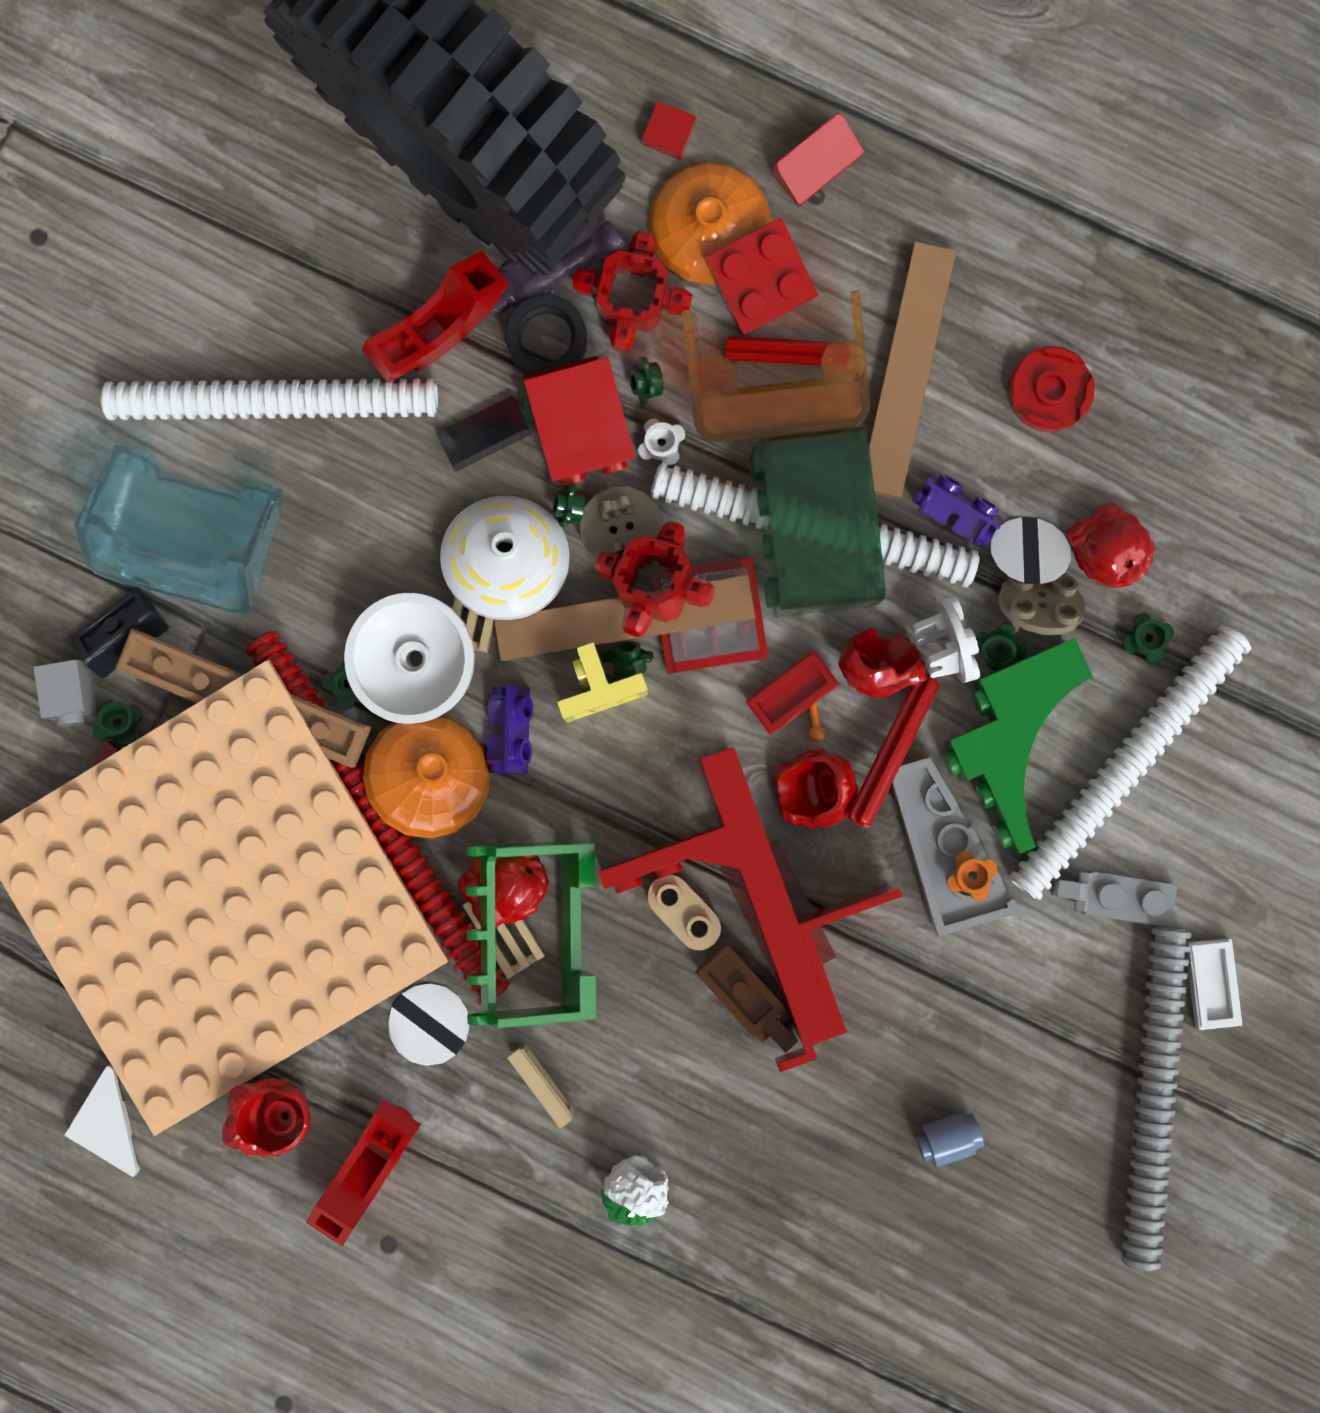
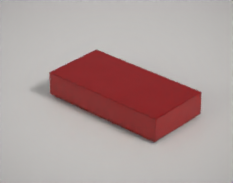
[745,650,840,736]

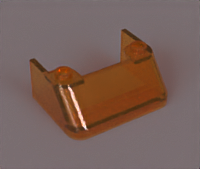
[682,290,870,442]

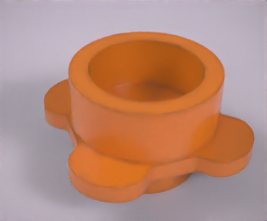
[947,851,997,901]

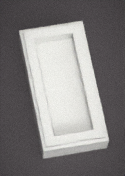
[1186,938,1243,1030]

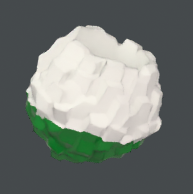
[601,1155,669,1226]

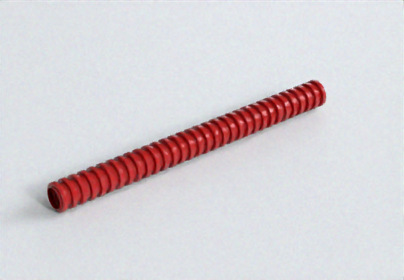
[245,631,511,1005]

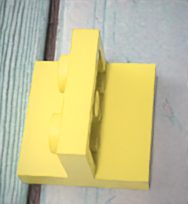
[557,642,648,723]

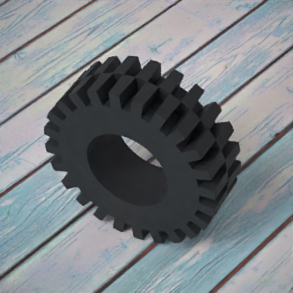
[263,0,625,275]

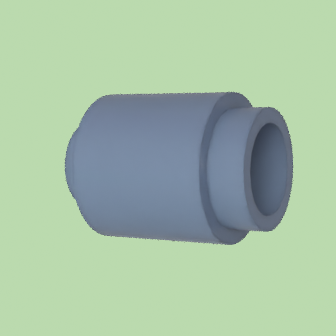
[915,1112,984,1168]

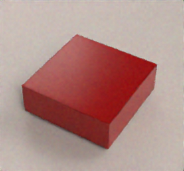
[642,101,697,160]

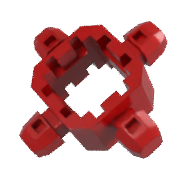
[572,230,693,352]
[594,521,715,638]

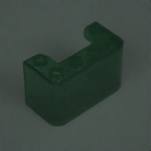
[749,426,886,618]

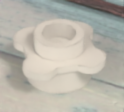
[638,419,685,466]

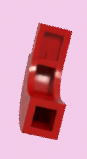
[362,250,509,383]
[306,1100,421,1247]

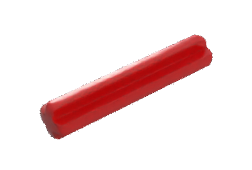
[724,336,851,367]

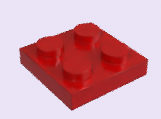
[703,217,819,335]

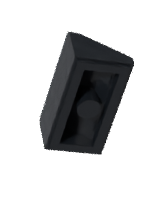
[436,396,531,472]
[70,586,169,678]

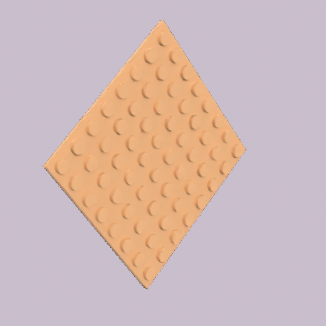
[0,660,450,1136]

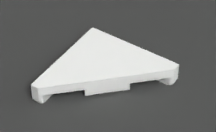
[64,1064,141,1177]

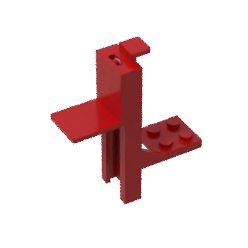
[598,747,902,1072]

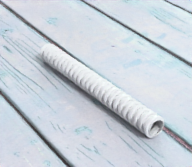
[101,378,438,420]
[651,462,980,588]
[1009,625,1251,900]

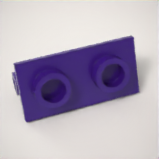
[913,473,1003,547]
[486,686,533,774]

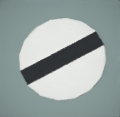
[991,517,1071,585]
[388,983,470,1066]

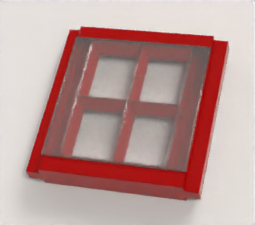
[651,557,769,674]

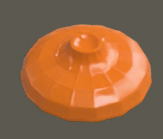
[647,162,772,286]
[363,715,491,839]

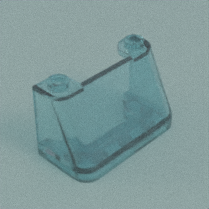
[74,444,283,615]

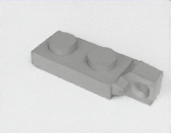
[1052,871,1178,928]

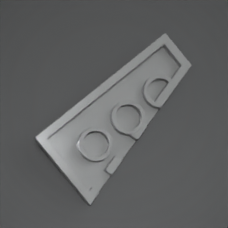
[891,757,1021,937]

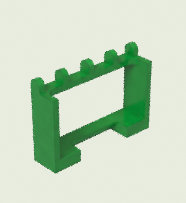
[466,840,596,1028]

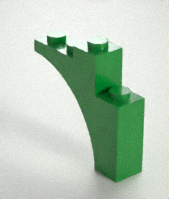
[942,638,1093,854]

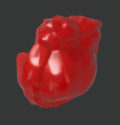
[1067,502,1155,588]
[838,628,928,698]
[774,748,858,829]
[458,855,549,928]
[222,1078,311,1158]

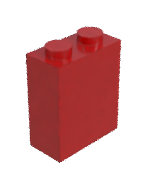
[522,353,636,485]

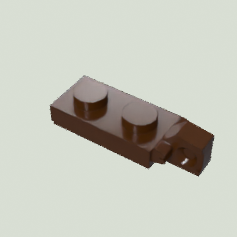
[695,942,798,1053]

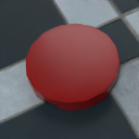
[1008,346,1095,433]

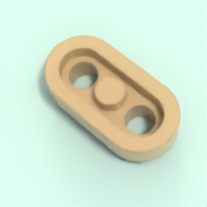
[648,875,721,950]

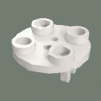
[913,596,980,684]

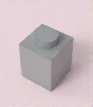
[33,660,98,726]

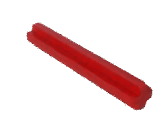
[848,673,940,828]

